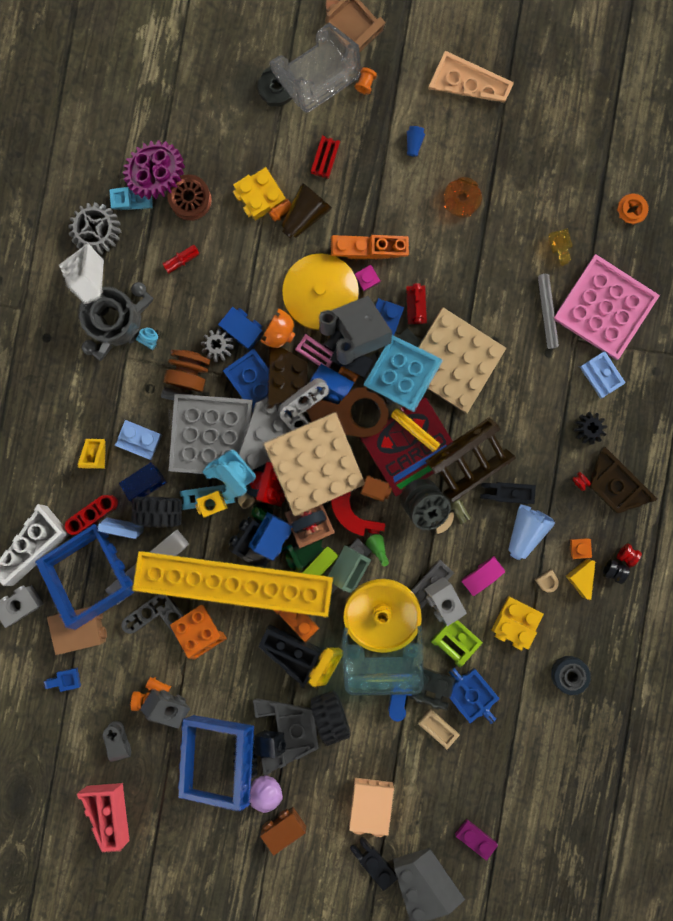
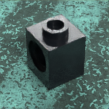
[254,730,286,758]

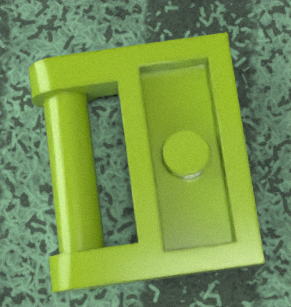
[431,620,483,668]

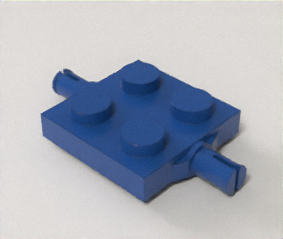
[448,667,500,724]

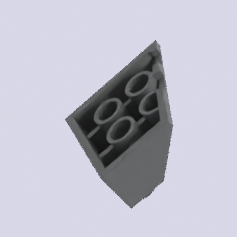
[393,848,465,921]

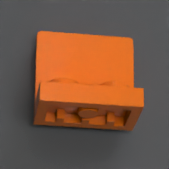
[170,605,227,660]

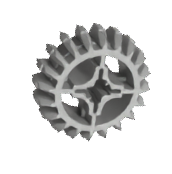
[68,202,121,255]

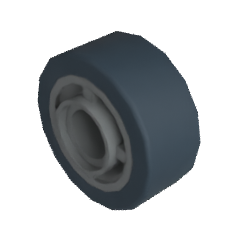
[551,656,591,695]

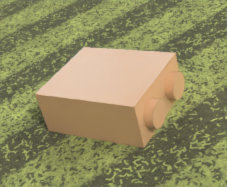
[349,778,394,837]

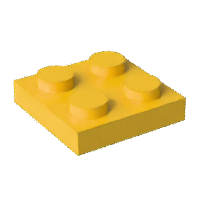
[308,648,345,687]

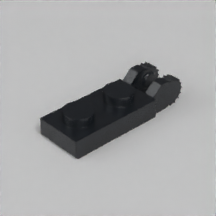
[480,482,536,504]
[350,837,398,891]

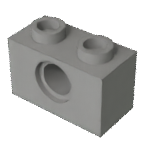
[424,577,467,626]
[0,585,44,628]

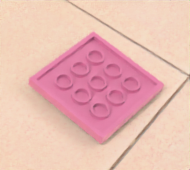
[554,254,660,360]

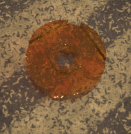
[444,177,482,217]

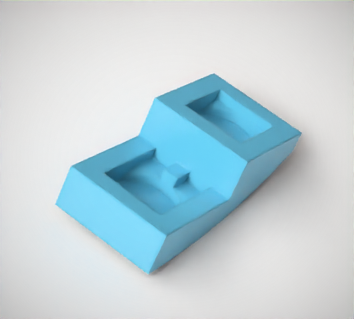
[110,187,153,210]

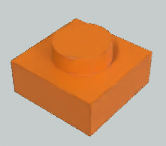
[570,538,592,559]

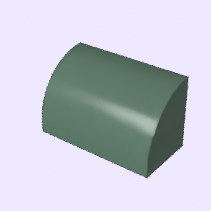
[328,545,371,593]

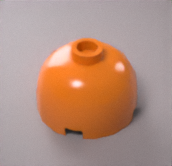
[260,308,295,348]

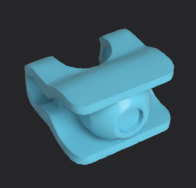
[202,450,256,501]

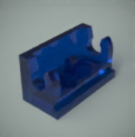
[119,462,167,502]

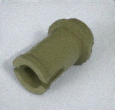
[450,499,471,524]

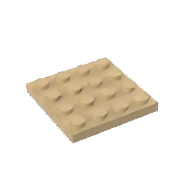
[418,307,506,413]
[263,412,365,516]

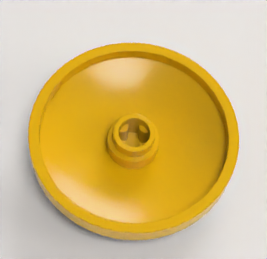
[282,254,358,330]
[344,579,422,653]

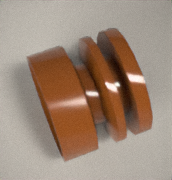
[163,350,211,392]

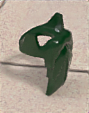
[280,539,324,573]

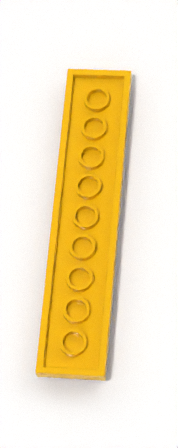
[133,551,333,617]

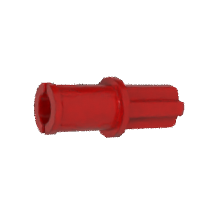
[162,245,200,274]

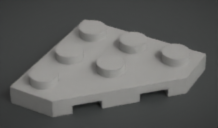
[238,398,291,470]

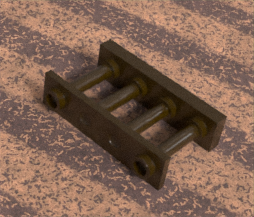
[426,417,516,502]

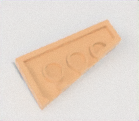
[428,51,514,103]

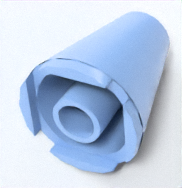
[508,504,555,560]

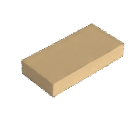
[418,708,460,749]

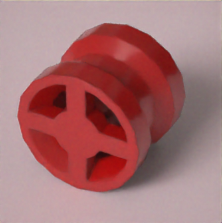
[617,543,642,568]

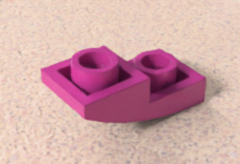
[462,556,505,596]

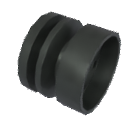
[400,478,451,530]

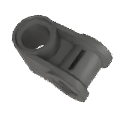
[103,721,131,762]

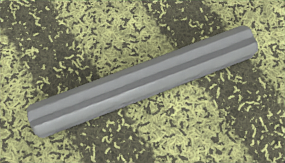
[538,274,559,349]

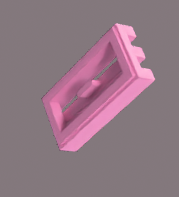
[295,334,333,367]

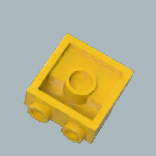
[232,167,286,221]
[491,596,544,651]

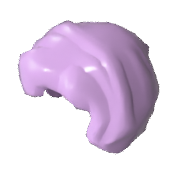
[250,775,283,813]

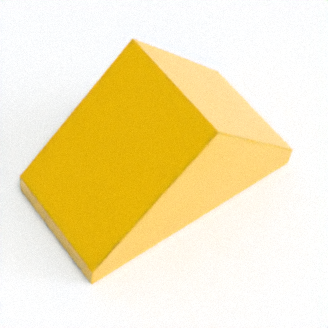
[78,439,105,469]
[566,559,595,600]

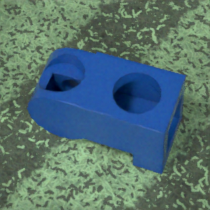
[388,681,413,721]

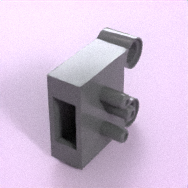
[319,296,392,364]

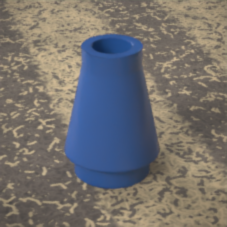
[407,126,425,157]

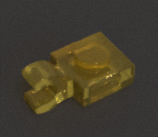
[548,228,573,266]

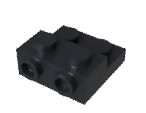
[228,516,270,568]

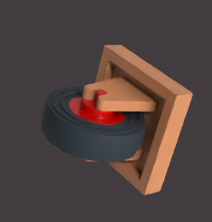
[285,504,335,548]

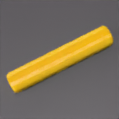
[391,408,440,452]

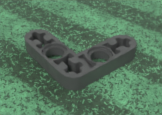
[122,594,184,640]

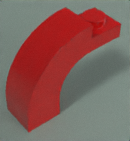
[331,491,385,536]

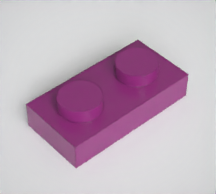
[455,819,498,861]

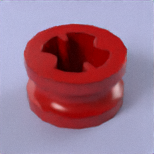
[572,472,591,491]

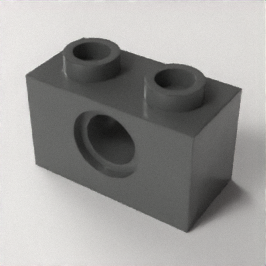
[141,689,190,729]

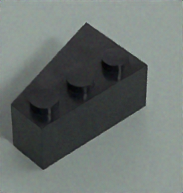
[259,624,321,689]

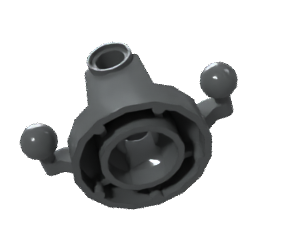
[79,282,154,361]

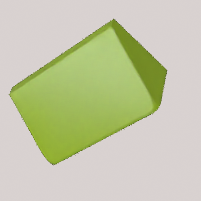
[303,547,339,576]

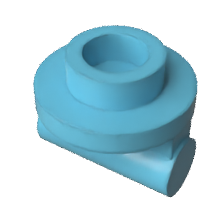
[136,328,158,350]

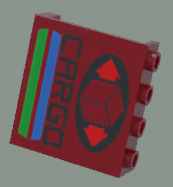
[360,397,453,496]

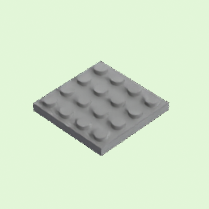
[169,394,253,474]

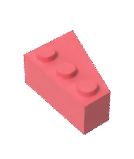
[77,783,130,852]

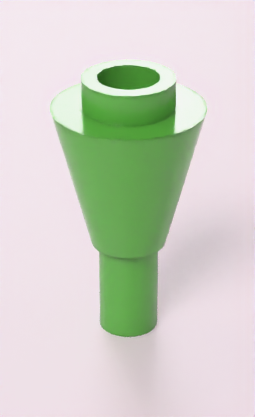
[366,534,389,566]

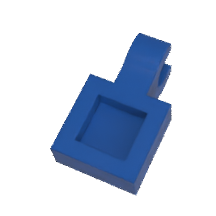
[44,667,81,692]

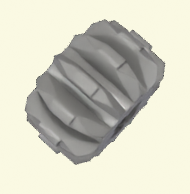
[201,329,234,362]

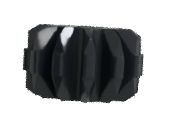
[573,412,608,445]

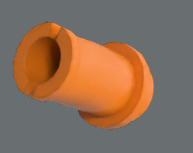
[268,199,291,222]
[145,677,171,692]

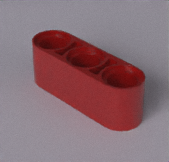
[65,495,118,535]

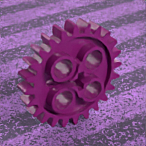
[123,140,185,200]

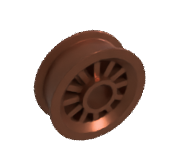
[167,174,212,221]

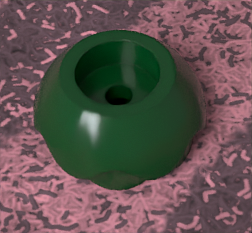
[251,502,273,523]

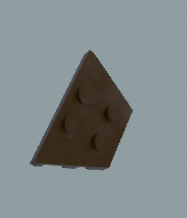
[267,347,308,409]
[589,447,658,513]

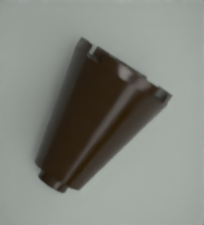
[281,183,332,238]

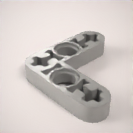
[278,378,329,430]

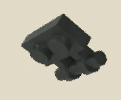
[410,666,456,711]

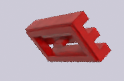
[311,135,340,179]

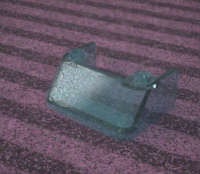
[342,626,424,695]

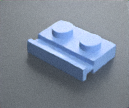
[580,351,625,399]
[115,420,162,460]
[98,517,144,539]

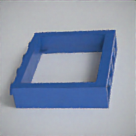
[35,524,134,630]
[178,715,254,811]

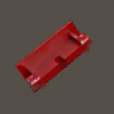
[406,283,427,324]

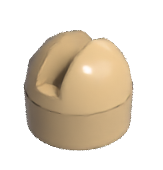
[238,492,255,509]

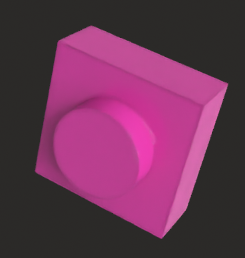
[355,265,380,292]

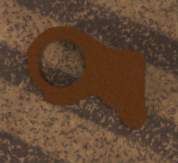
[302,387,389,437]

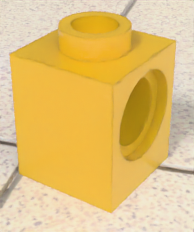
[195,491,228,518]

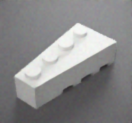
[59,243,104,304]
[0,504,71,586]

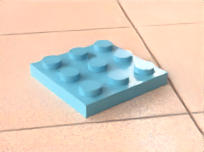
[364,335,443,412]

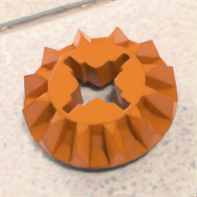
[617,194,648,225]

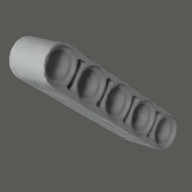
[105,529,190,605]

